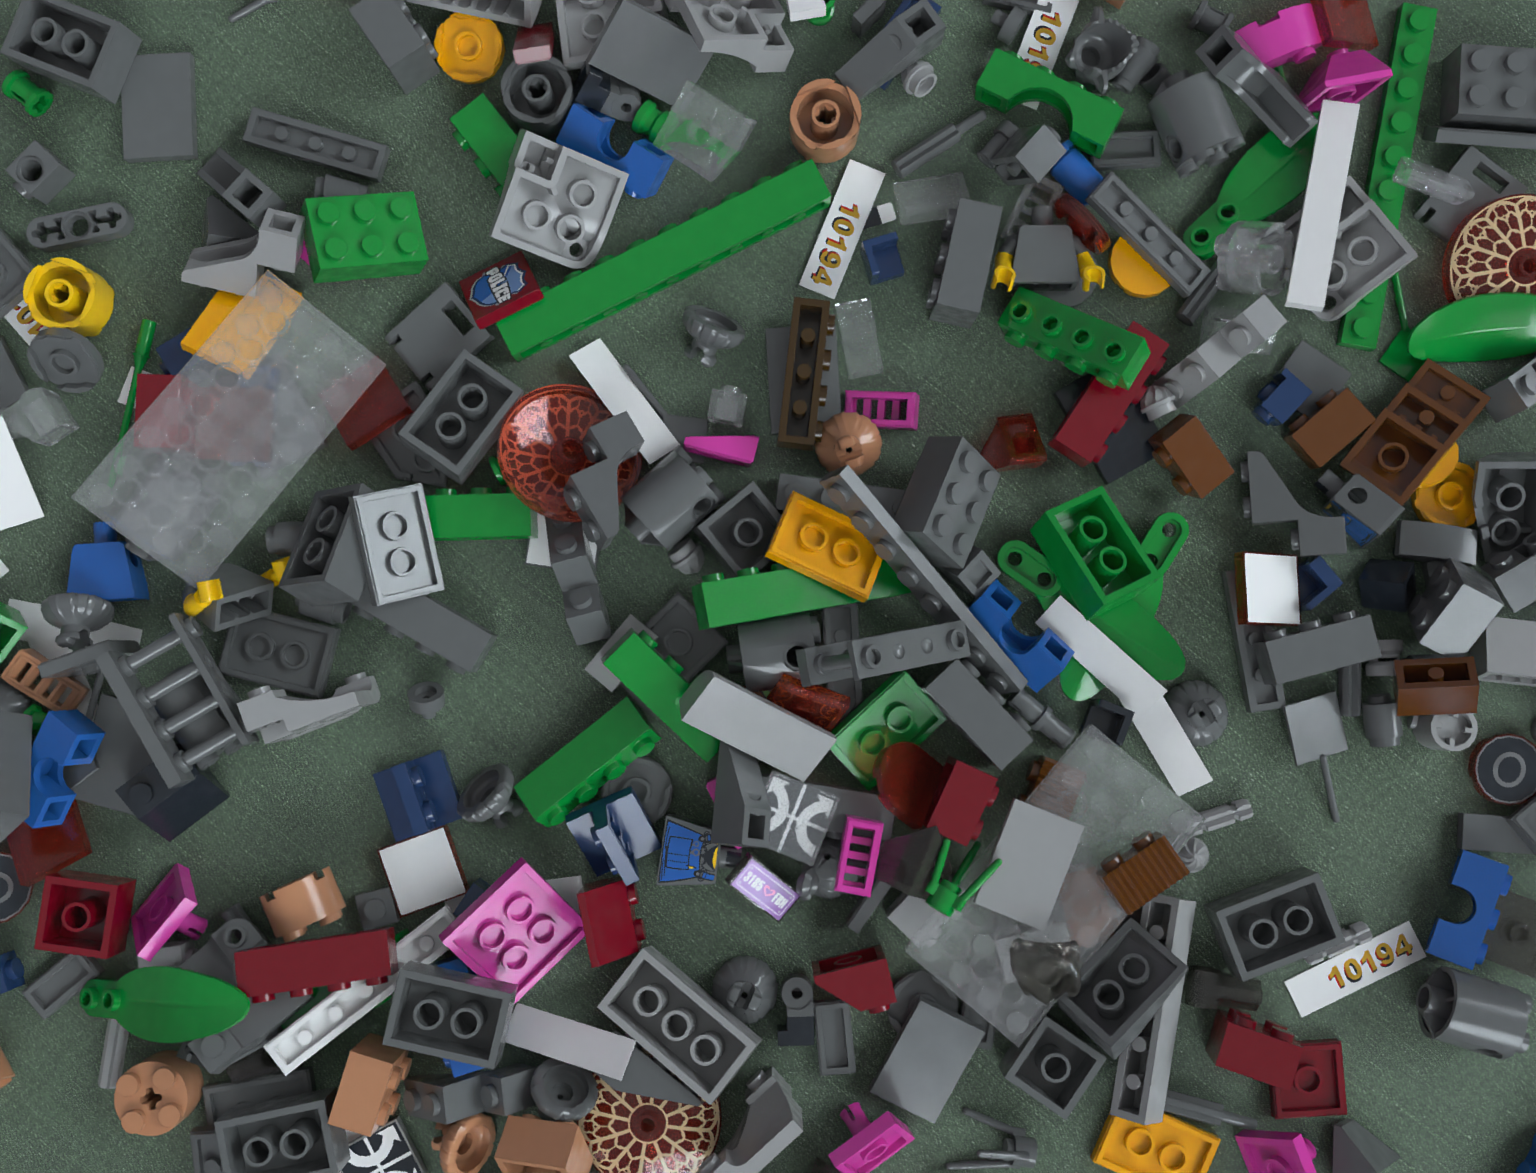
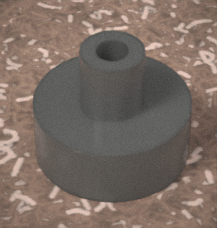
[990,6,1027,46]
[407,681,445,719]

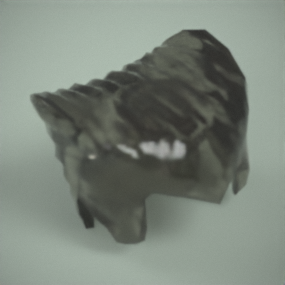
[1009,938,1081,1006]

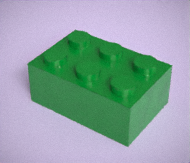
[299,191,429,283]
[1029,486,1161,621]

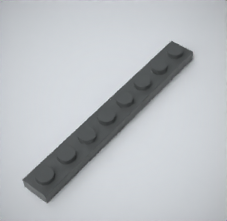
[819,465,1028,694]

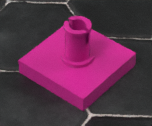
[131,863,208,962]
[828,1102,915,1173]
[1235,1129,1317,1173]

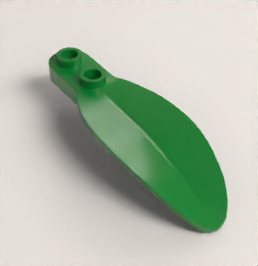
[1183,113,1319,261]
[1407,292,1536,362]
[1059,512,1189,701]
[996,540,1186,681]
[79,966,250,1043]

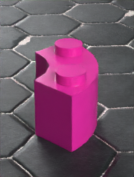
[1235,3,1327,68]

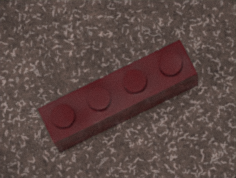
[1047,320,1170,468]
[234,926,399,1003]

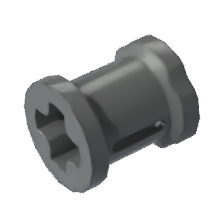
[1187,0,1235,36]

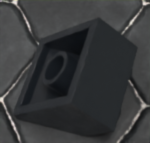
[115,744,230,842]

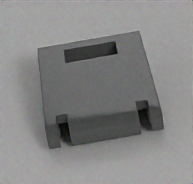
[1412,145,1528,258]
[385,282,496,392]

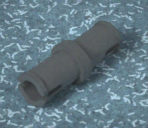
[1006,688,1076,750]

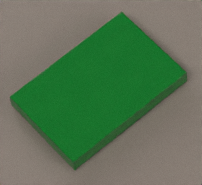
[830,670,947,791]

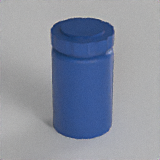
[1050,140,1103,207]

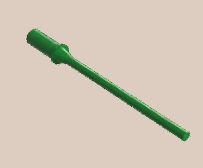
[106,319,157,493]

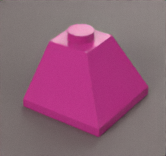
[1298,48,1393,112]

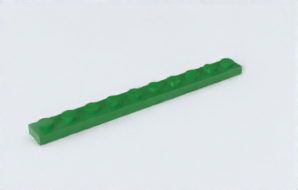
[1336,2,1438,352]

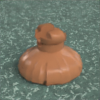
[815,412,882,476]
[431,1113,496,1173]

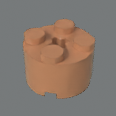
[789,78,862,163]
[259,866,346,943]
[114,1050,204,1136]

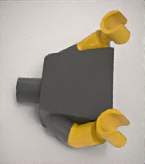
[990,206,1106,292]
[181,556,290,632]

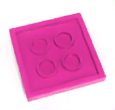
[438,857,585,1004]

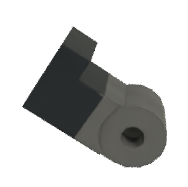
[574,59,642,121]
[777,972,814,1046]

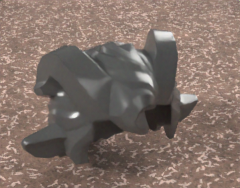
[1065,6,1140,95]

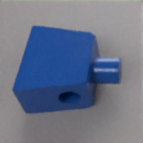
[67,522,149,602]

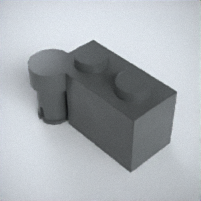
[976,119,1067,186]

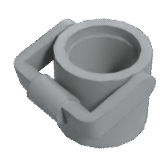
[1407,713,1478,751]

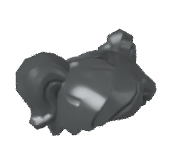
[796,837,867,901]

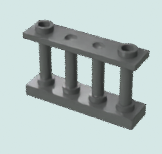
[95,612,260,789]
[795,620,971,687]

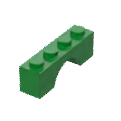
[974,48,1124,159]

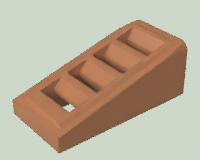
[0,648,90,711]

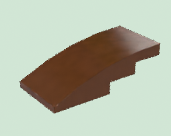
[1339,358,1491,506]

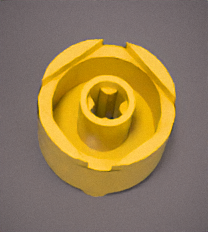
[23,257,115,337]

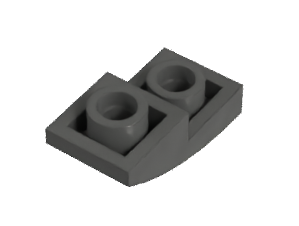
[1394,520,1478,567]

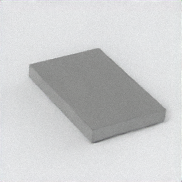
[973,798,1085,931]

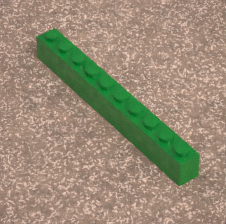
[496,159,832,362]

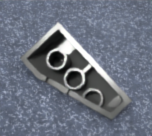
[1471,452,1536,564]

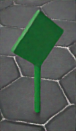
[1378,272,1434,383]

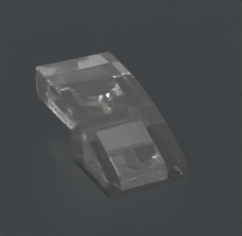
[835,298,884,380]

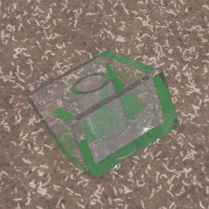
[653,80,758,182]

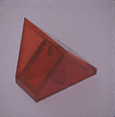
[980,413,1047,472]

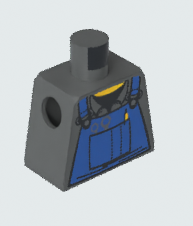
[1314,469,1405,549]
[656,812,742,886]

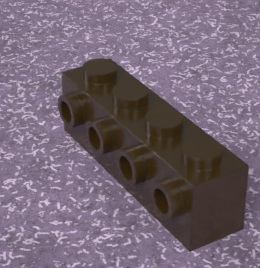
[777,297,836,451]

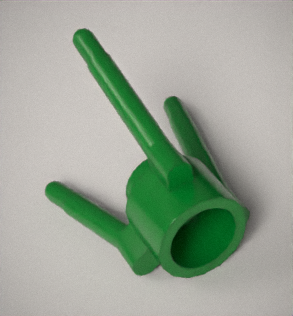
[925,838,1002,918]

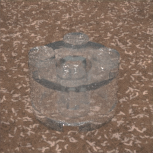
[1214,220,1295,296]

